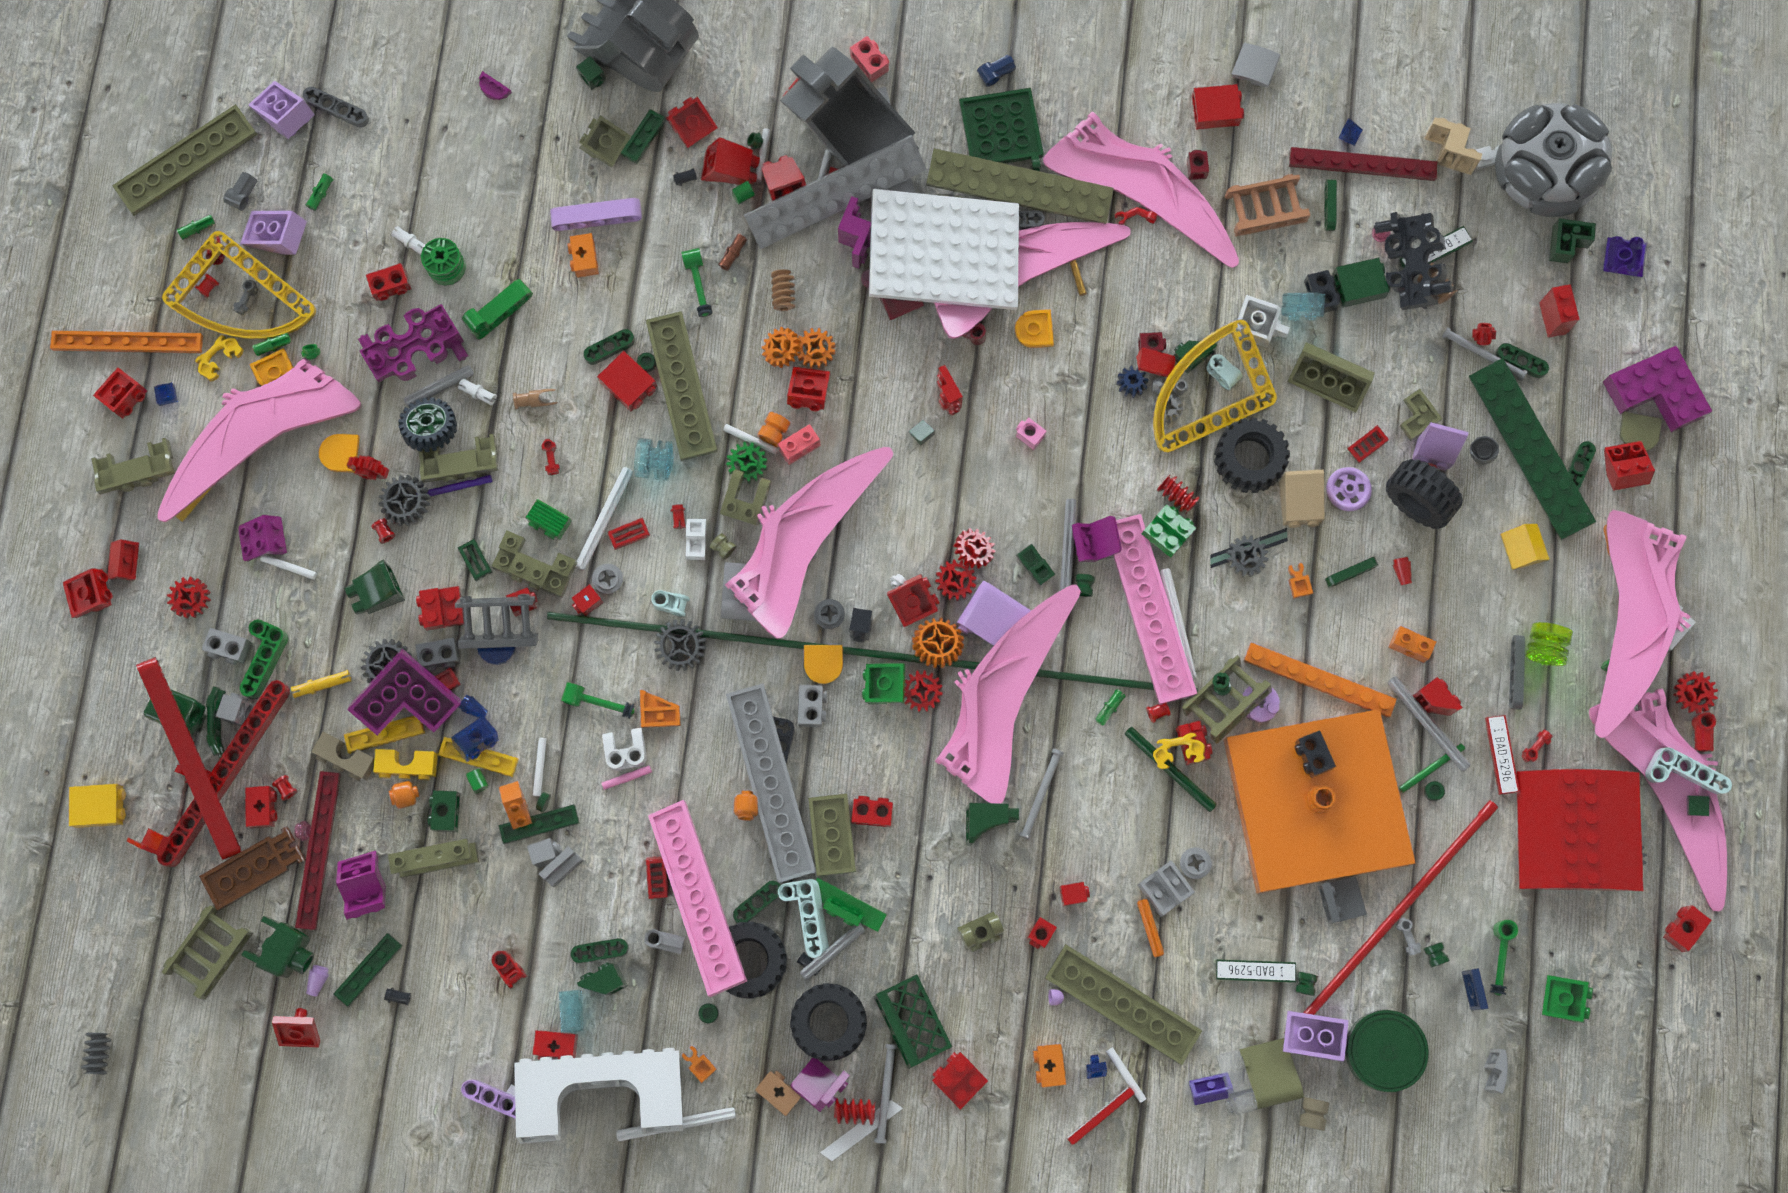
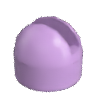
[1048,989,1064,1005]

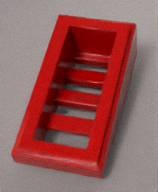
[1347,425,1389,463]
[646,856,668,899]

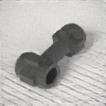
[233,280,259,315]

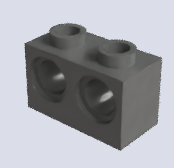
[415,638,461,672]

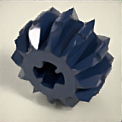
[1116,365,1149,398]

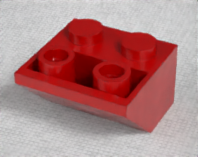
[1604,441,1655,491]
[1413,677,1463,716]

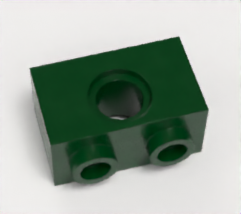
[428,790,461,832]

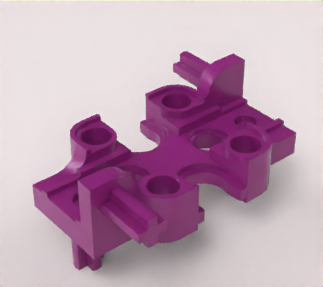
[358,304,469,383]

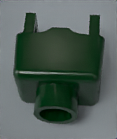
[143,689,207,736]
[241,916,314,978]

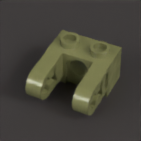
[720,470,771,526]
[957,911,1004,952]

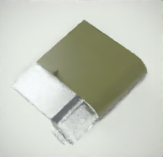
[1216,1038,1304,1116]

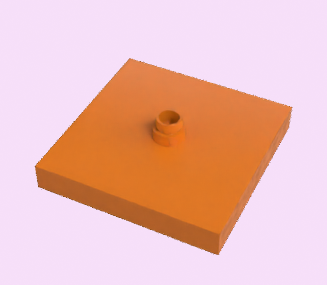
[1223,709,1415,894]

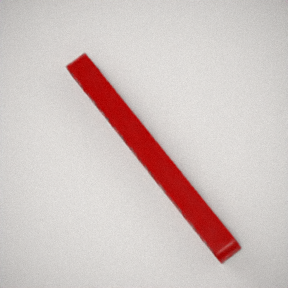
[136,657,242,860]
[157,680,290,867]

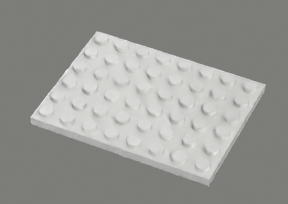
[869,189,1019,310]

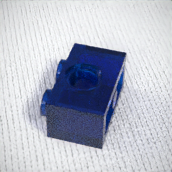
[451,715,499,762]

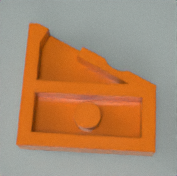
[640,690,681,728]

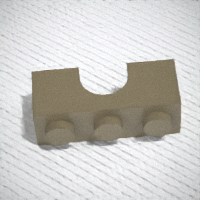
[311,732,375,781]

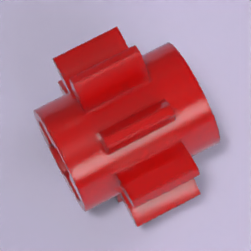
[1472,323,1497,345]

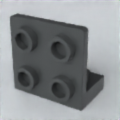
[1318,877,1367,925]

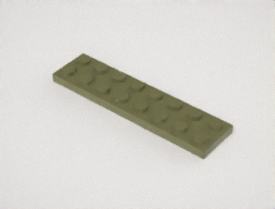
[112,104,258,216]
[646,311,718,461]
[1045,944,1202,1065]

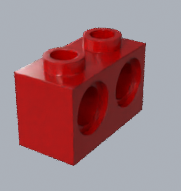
[366,263,412,301]
[852,796,893,828]

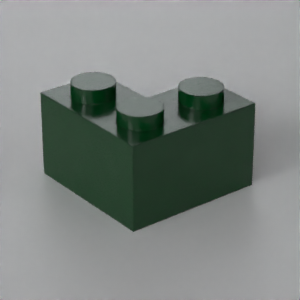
[1549,218,1596,264]

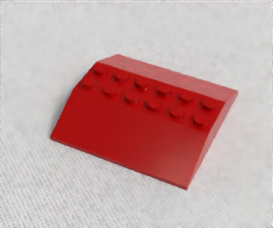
[1516,769,1644,892]

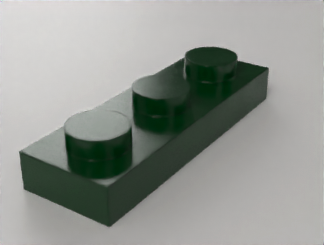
[621,109,666,164]

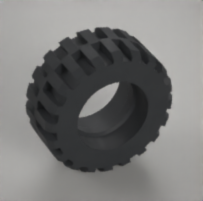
[1214,417,1290,493]
[1386,459,1463,529]
[726,921,787,999]
[790,983,867,1061]

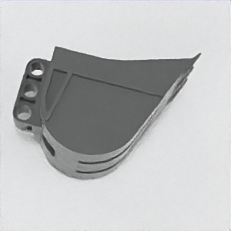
[567,0,699,92]
[780,47,919,167]

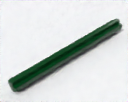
[1125,727,1217,812]

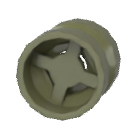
[710,533,737,560]

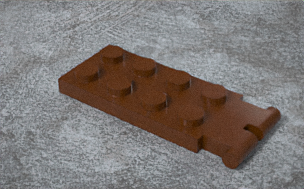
[199,826,306,911]

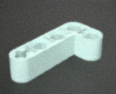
[1645,747,1732,794]
[778,879,829,958]

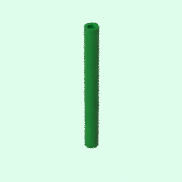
[1398,743,1465,793]

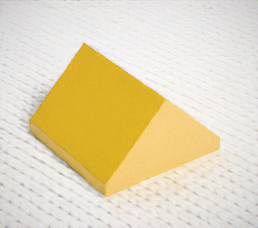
[1500,524,1550,570]

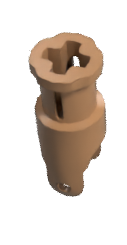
[513,389,558,409]

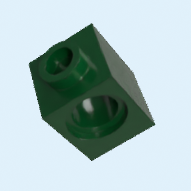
[576,56,606,90]

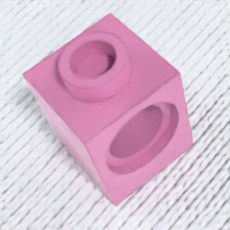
[1016,417,1046,450]

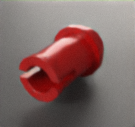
[670,504,686,529]

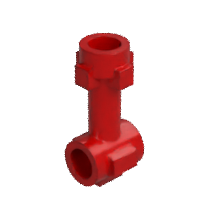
[541,439,560,475]
[1522,730,1553,762]

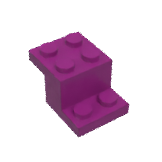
[838,196,871,269]
[336,850,386,920]

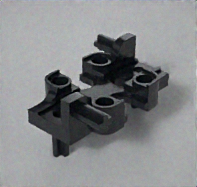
[1374,212,1453,310]

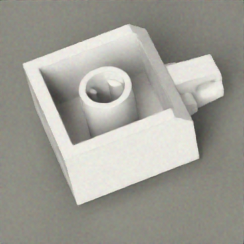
[1236,295,1290,348]

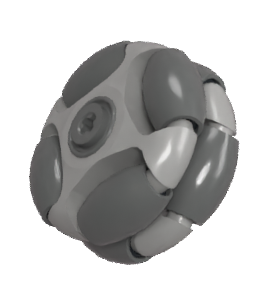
[1495,103,1612,217]

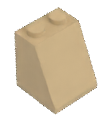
[1279,470,1324,528]

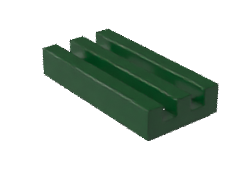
[458,539,493,581]

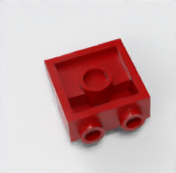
[666,96,718,148]
[936,365,963,415]
[787,366,830,412]
[93,368,147,419]
[63,568,113,618]
[887,574,940,627]
[416,586,464,631]
[932,1052,988,1110]

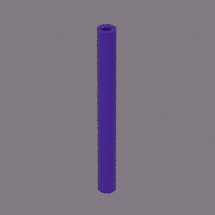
[416,475,493,497]

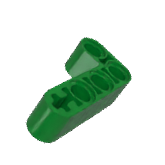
[462,279,533,340]
[240,619,288,700]

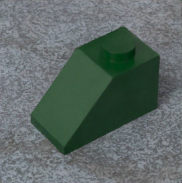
[1174,340,1218,374]

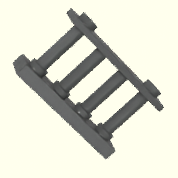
[455,594,539,649]

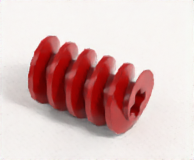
[1157,475,1200,515]
[834,1098,875,1126]

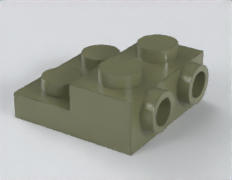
[579,115,631,168]

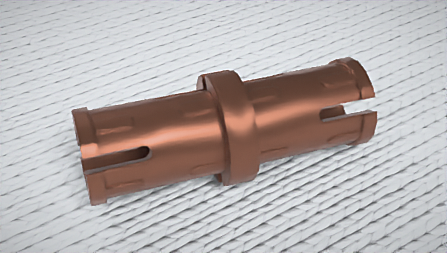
[718,234,747,271]

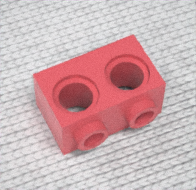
[850,36,890,82]
[778,424,821,465]

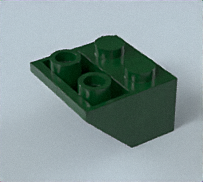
[577,962,628,996]

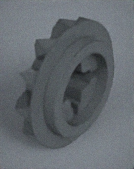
[814,599,845,630]

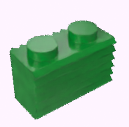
[525,499,572,540]

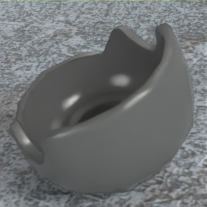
[1470,436,1499,465]

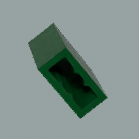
[1332,257,1390,308]

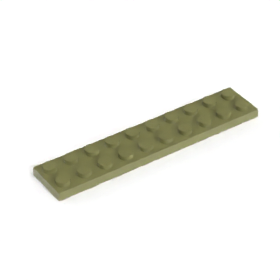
[926,148,1114,224]

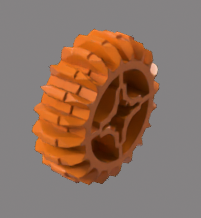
[912,617,964,669]

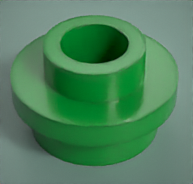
[301,344,321,360]

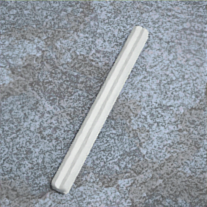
[576,467,633,570]
[1160,568,1196,679]
[616,1107,736,1141]

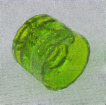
[1525,622,1573,666]

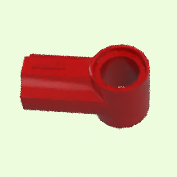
[1692,712,1716,752]

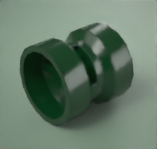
[1076,574,1095,597]
[1423,942,1450,967]
[1295,972,1318,996]

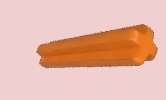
[1137,899,1164,957]

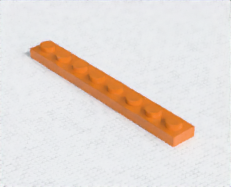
[50,330,203,353]
[1244,643,1397,718]

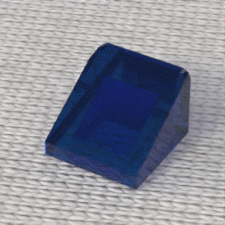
[1338,118,1363,146]

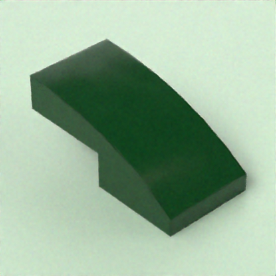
[1016,544,1055,585]

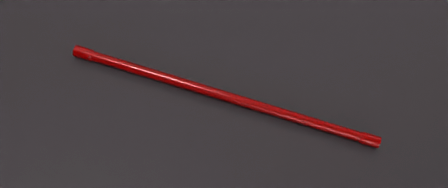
[1284,800,1498,1034]

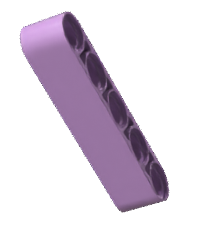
[550,198,642,231]
[461,1080,516,1119]

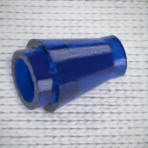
[458,695,488,720]

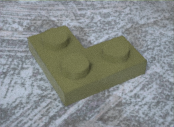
[1400,389,1443,441]

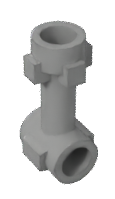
[1152,379,1188,395]
[1396,917,1421,956]

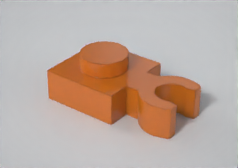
[1288,563,1313,599]
[682,1046,717,1083]

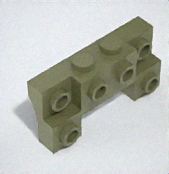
[419,434,499,483]
[91,438,175,494]
[492,530,578,598]

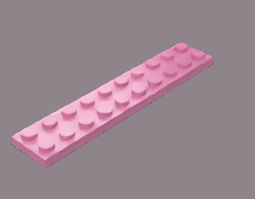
[1113,514,1197,705]
[648,800,747,997]

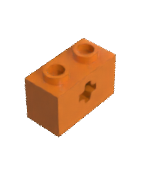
[567,233,599,278]
[1388,626,1437,663]
[499,781,532,829]
[1033,1044,1066,1087]

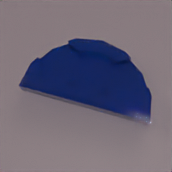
[477,647,516,665]

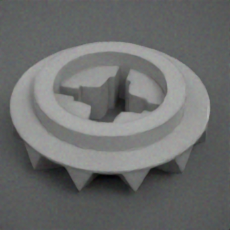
[1153,393,1183,422]
[592,564,623,594]
[1180,847,1212,879]

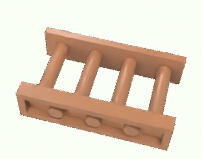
[1225,174,1310,237]

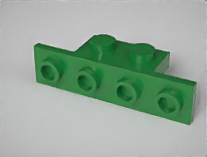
[810,877,887,932]

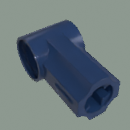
[977,55,1016,87]

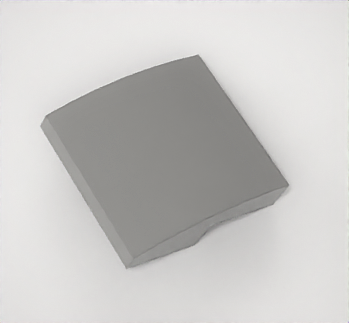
[1232,43,1280,87]
[539,846,584,887]
[1137,860,1195,917]
[1484,1049,1508,1094]

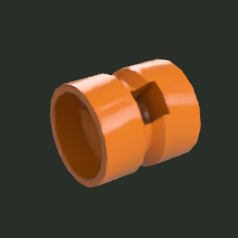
[757,412,791,447]

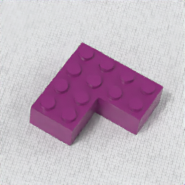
[1603,346,1712,433]
[347,649,461,735]

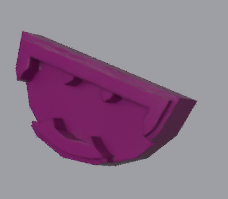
[479,71,512,100]

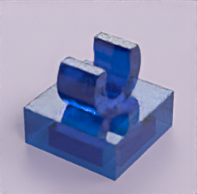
[154,382,178,406]
[1085,1054,1107,1079]

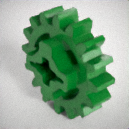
[726,442,768,484]

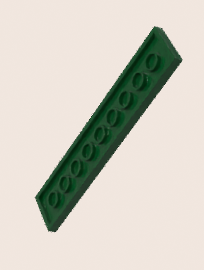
[1469,358,1597,540]

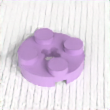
[1242,686,1280,723]

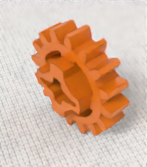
[762,327,801,368]
[797,328,836,369]

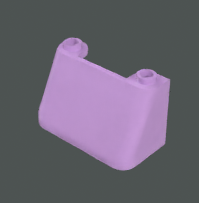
[956,581,1031,646]

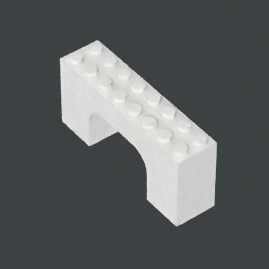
[514,1048,683,1144]

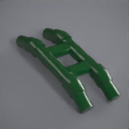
[206,686,226,759]

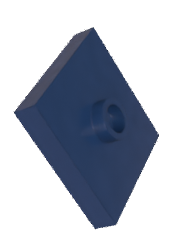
[1461,968,1489,1011]

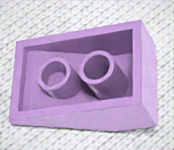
[249,81,315,139]
[240,211,307,255]
[1412,422,1469,470]
[1283,1011,1349,1062]

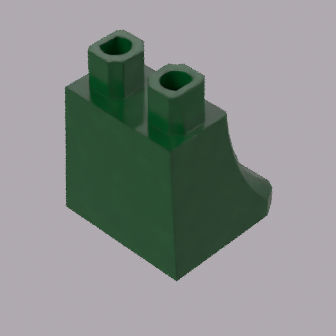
[344,559,405,615]
[966,803,1019,846]

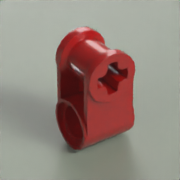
[492,951,527,989]

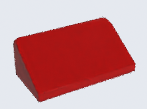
[1136,348,1175,377]

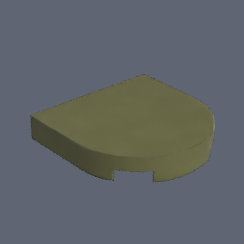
[1620,412,1662,451]

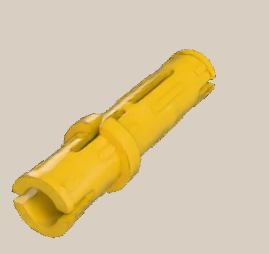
[291,670,352,698]

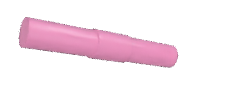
[602,765,652,790]

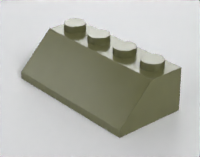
[1287,342,1375,413]

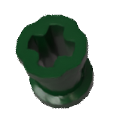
[1212,672,1231,696]

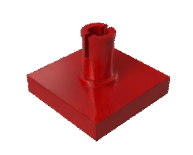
[272,1008,320,1048]

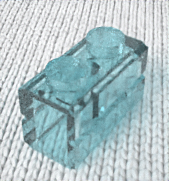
[1281,292,1325,321]
[559,990,584,1033]

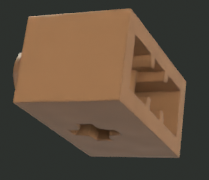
[755,1070,802,1116]

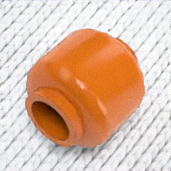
[389,781,419,809]
[733,791,759,821]

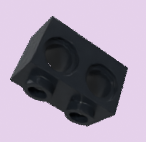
[1304,270,1340,315]
[849,608,873,643]
[1294,730,1336,778]

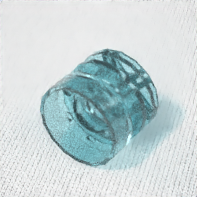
[634,438,674,481]

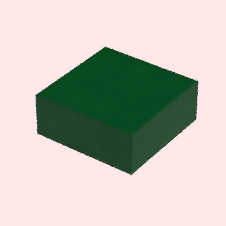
[1687,795,1709,817]

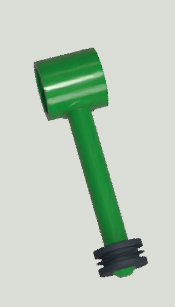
[681,248,713,317]
[561,682,635,719]
[1490,920,1518,996]

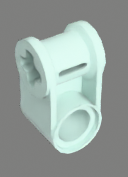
[1206,354,1243,390]
[651,590,690,617]

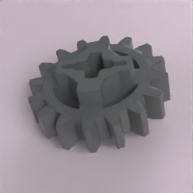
[1226,535,1269,577]

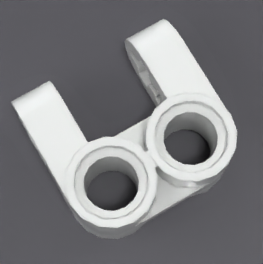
[603,728,647,771]

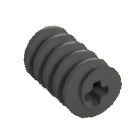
[81,1032,111,1075]

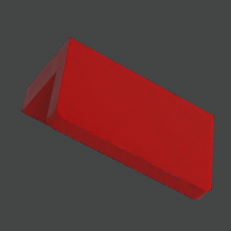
[107,539,139,581]
[127,828,171,857]

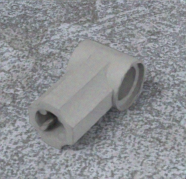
[644,929,685,954]

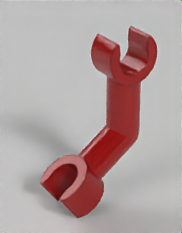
[1115,207,1158,225]

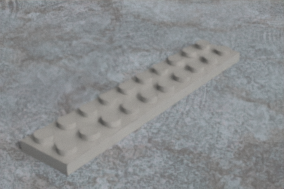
[744,135,927,249]
[726,683,816,883]

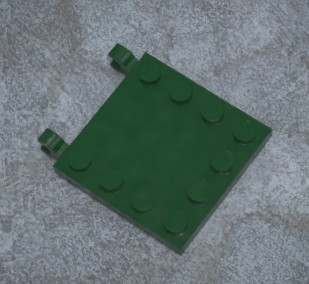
[959,88,1044,171]

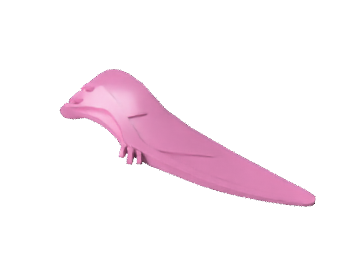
[1043,112,1239,268]
[934,222,1130,339]
[158,358,361,522]
[725,447,893,639]
[1595,510,1691,738]
[935,585,1081,804]
[1589,688,1727,911]

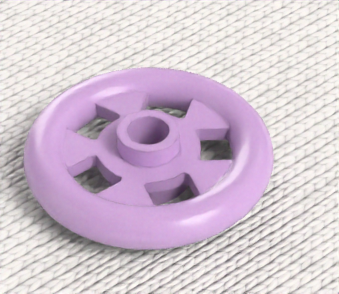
[1326,467,1372,511]

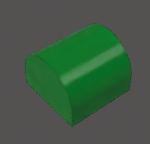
[732,181,755,205]
[466,769,489,794]

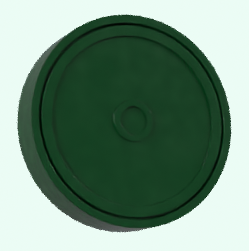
[1345,1010,1429,1092]

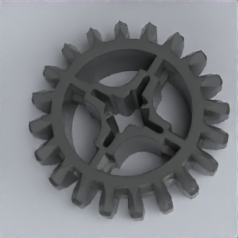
[378,475,431,526]
[654,619,707,671]
[361,639,412,683]

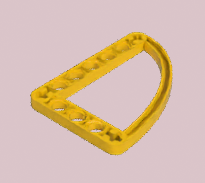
[162,231,316,339]
[1153,320,1277,452]

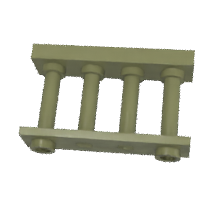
[1182,655,1272,744]
[388,839,479,878]
[162,905,253,1000]

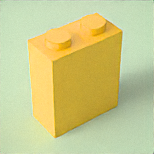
[69,784,126,828]

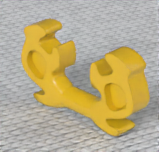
[195,335,244,381]
[1153,733,1205,769]

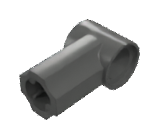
[223,172,258,211]

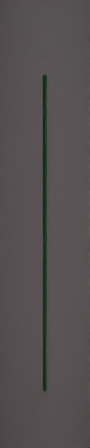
[547,612,1198,691]

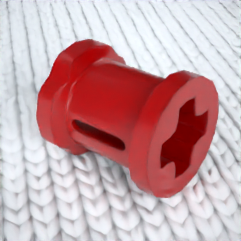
[194,273,219,298]
[371,518,395,544]
[1146,703,1171,723]
[272,775,298,801]

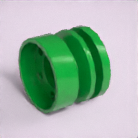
[421,238,466,286]

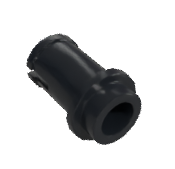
[673,168,697,186]
[796,952,822,976]
[384,987,411,1006]

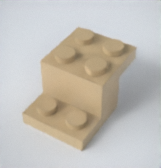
[1424,117,1482,175]

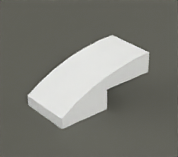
[686,519,706,560]

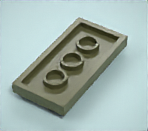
[808,793,856,877]

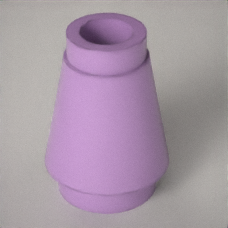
[306,965,329,996]

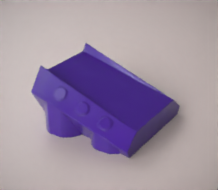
[1603,236,1647,277]

